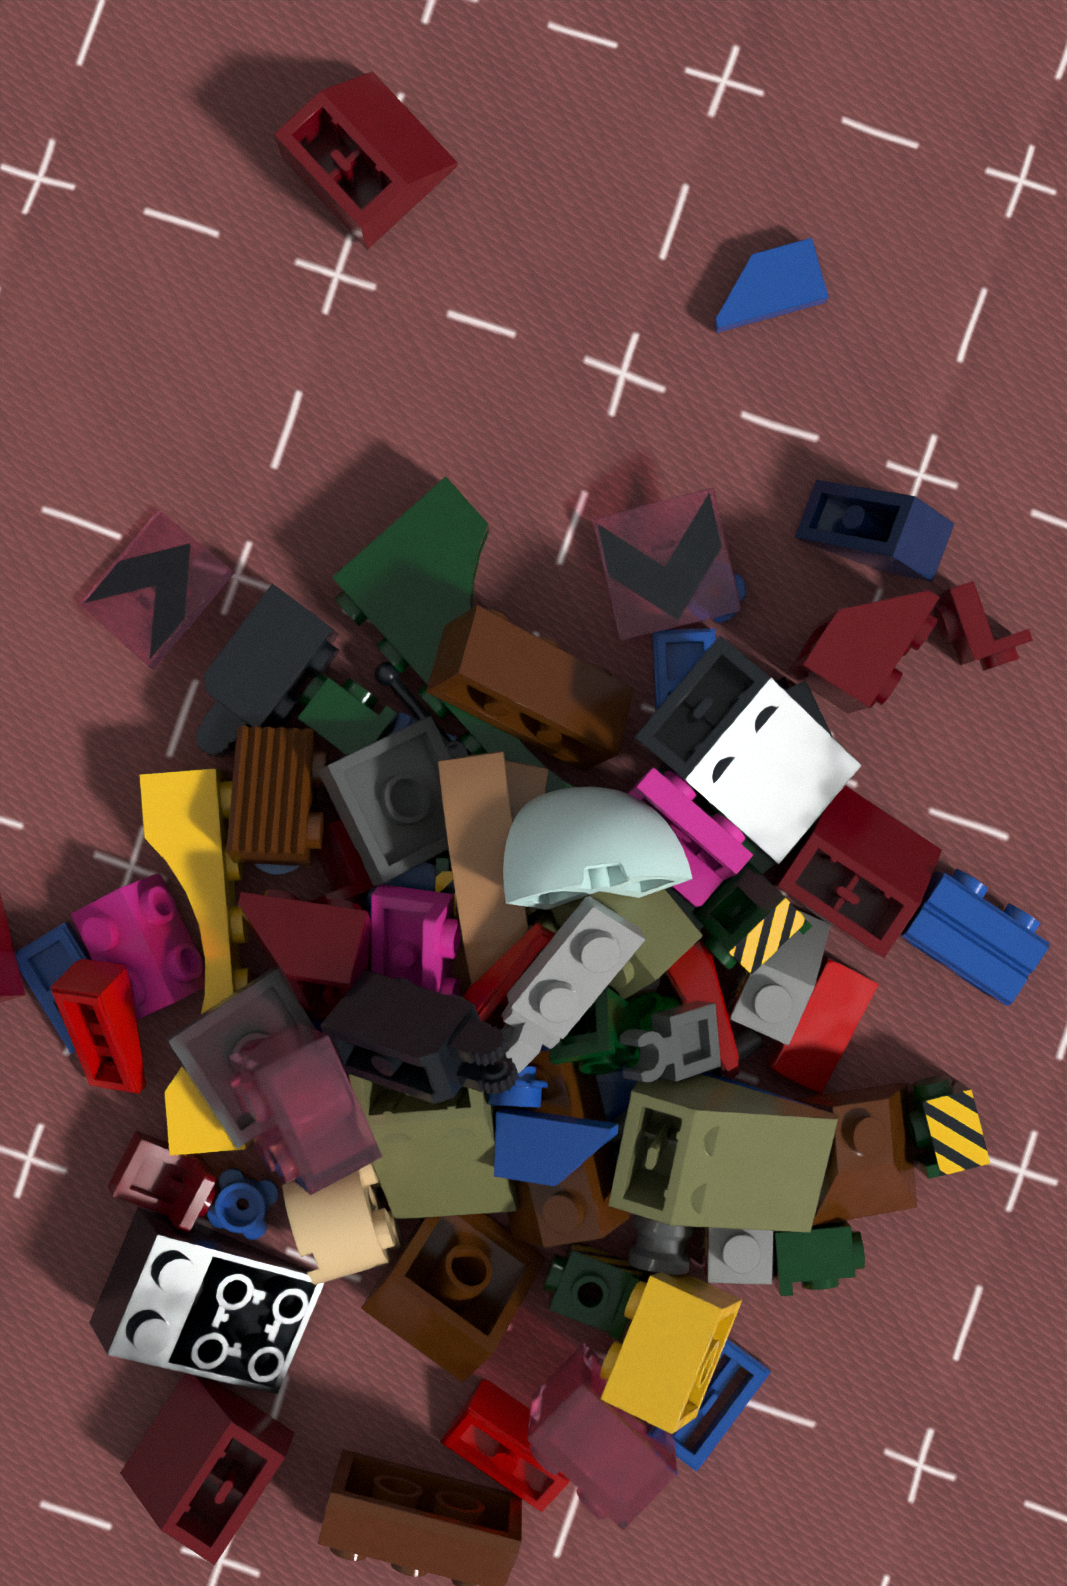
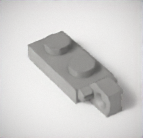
[501,896,646,1073]

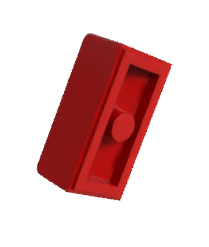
[766,955,879,1094]
[440,1379,583,1512]

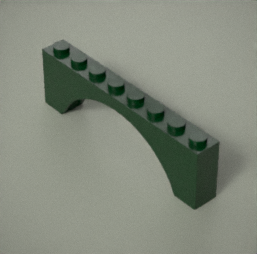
[332,477,776,931]

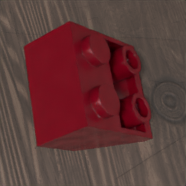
[274,71,458,250]
[786,590,940,714]
[770,785,942,958]
[238,889,371,1022]
[120,1373,295,1565]

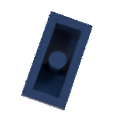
[795,480,955,582]

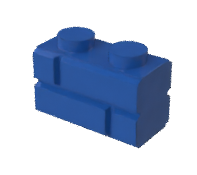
[899,868,1050,1006]

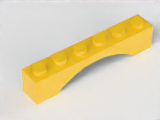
[139,769,255,1155]

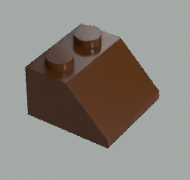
[361,1213,546,1383]

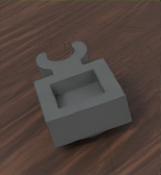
[619,1000,721,1082]

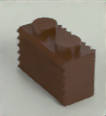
[226,725,329,866]

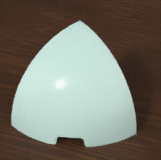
[503,787,693,910]

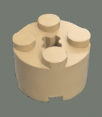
[281,1138,403,1285]

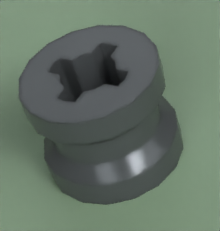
[628,1214,695,1275]

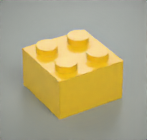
[600,1272,743,1434]

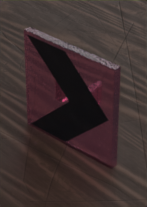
[592,487,742,641]
[80,510,235,670]

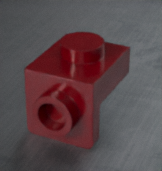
[934,581,1033,671]
[310,819,378,907]
[107,1131,216,1233]

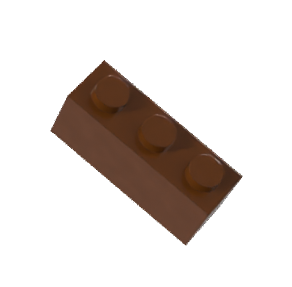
[426,605,634,771]

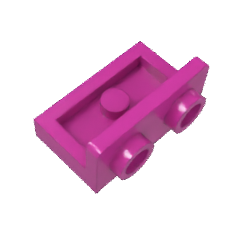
[628,767,753,907]
[71,873,205,1020]
[371,884,462,996]

